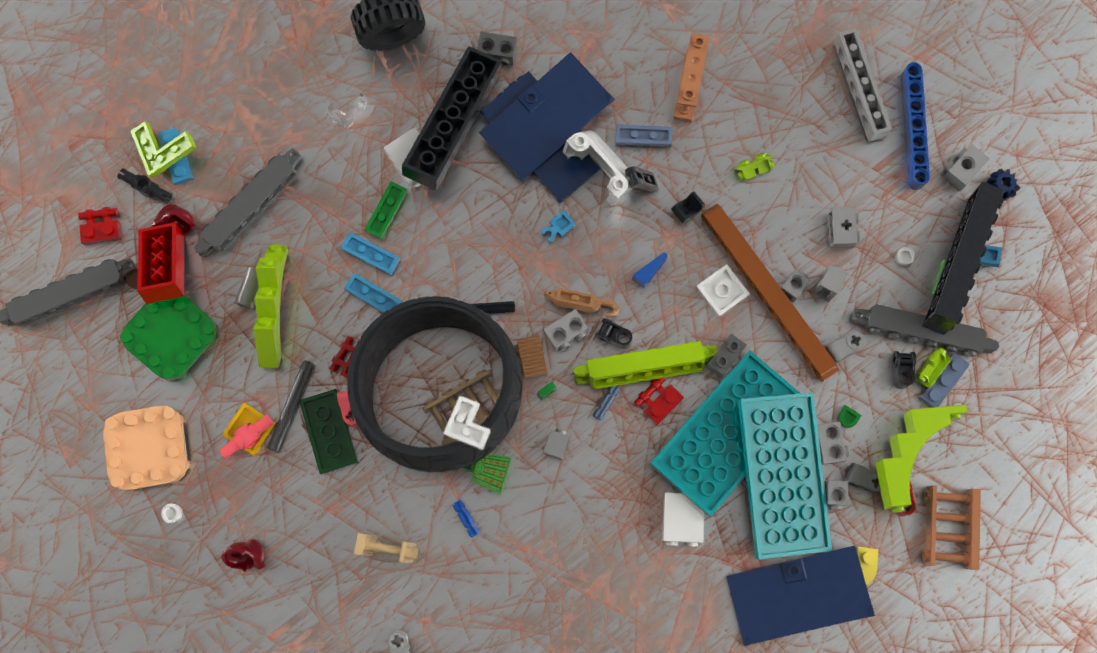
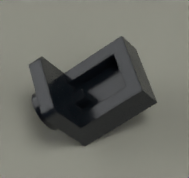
[671,191,705,223]

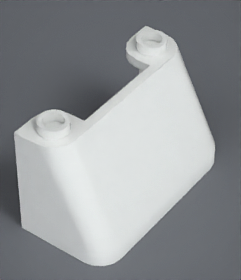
[563,130,633,207]

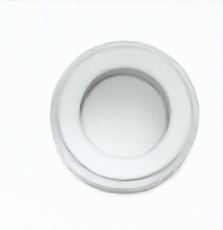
[895,247,915,267]
[161,503,183,524]

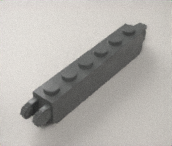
[194,148,302,257]
[0,258,136,327]
[852,304,1000,357]

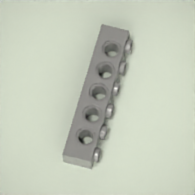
[834,28,892,142]

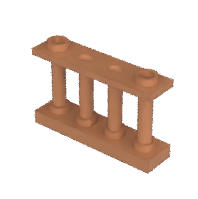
[673,33,710,122]
[922,485,981,570]

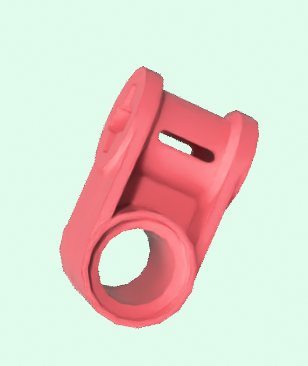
[337,390,358,427]

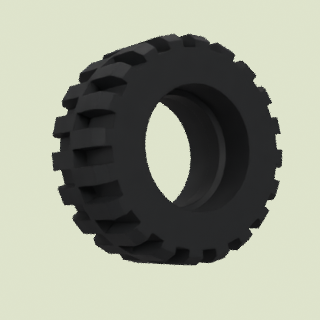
[351,0,426,51]

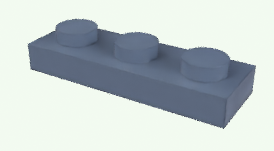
[616,124,672,147]
[919,353,970,408]

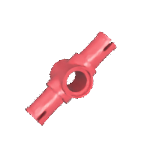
[219,414,274,459]

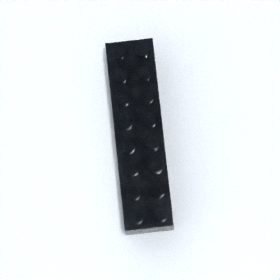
[402,46,502,191]
[922,182,1004,335]

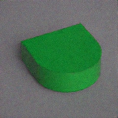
[537,382,557,400]
[837,405,862,428]

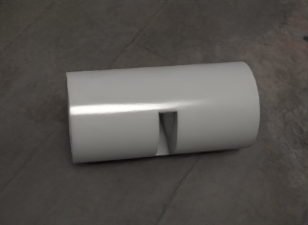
[234,267,259,309]

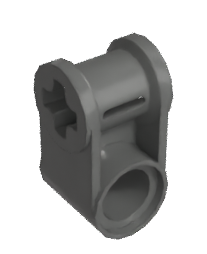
[845,463,881,493]

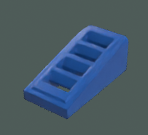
[632,252,668,288]

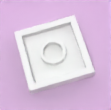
[696,264,750,317]

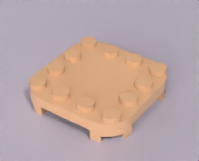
[103,406,190,491]

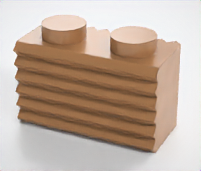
[514,335,548,379]

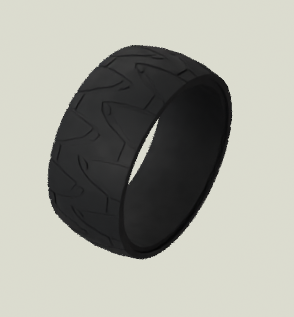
[347,296,523,472]

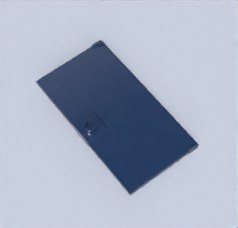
[479,52,615,181]
[479,71,601,203]
[726,546,875,646]

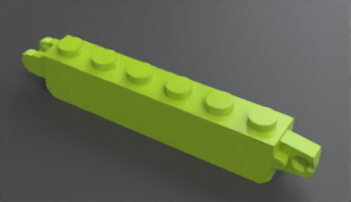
[573,341,718,389]

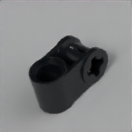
[595,318,633,349]
[892,351,916,389]

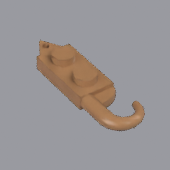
[544,288,619,317]

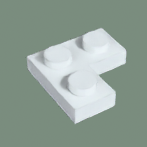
[443,396,491,450]

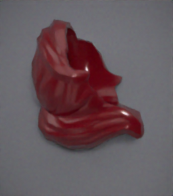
[151,204,195,235]
[221,539,266,572]

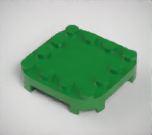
[120,295,217,380]

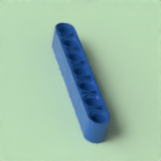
[901,62,930,190]

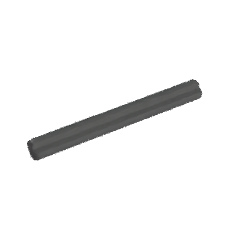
[267,360,314,452]

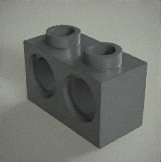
[477,31,517,66]
[706,334,747,379]

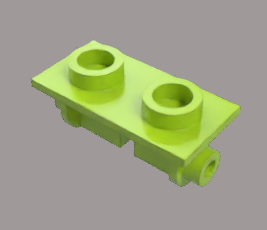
[734,152,775,181]
[915,348,952,389]

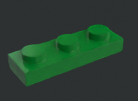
[364,181,408,239]

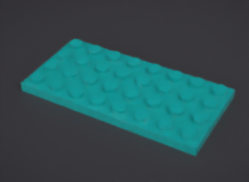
[650,350,800,517]
[738,392,832,560]

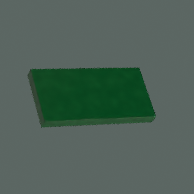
[299,389,358,475]

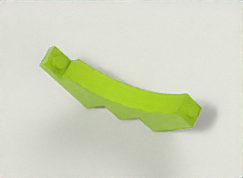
[875,405,968,513]

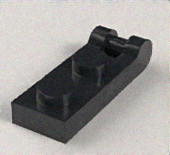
[625,166,659,192]

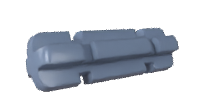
[593,386,620,420]

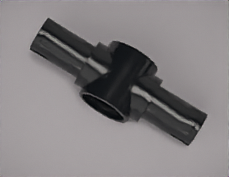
[117,168,173,204]

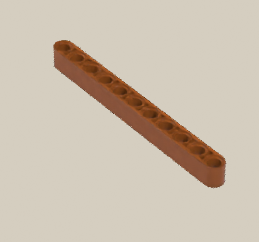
[701,204,839,382]

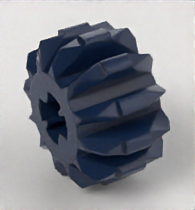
[986,168,1020,201]

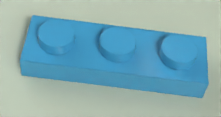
[158,127,194,185]
[341,232,400,275]
[344,273,403,313]

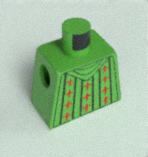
[463,454,511,495]

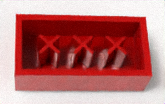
[137,222,184,304]

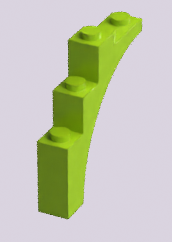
[253,244,288,368]

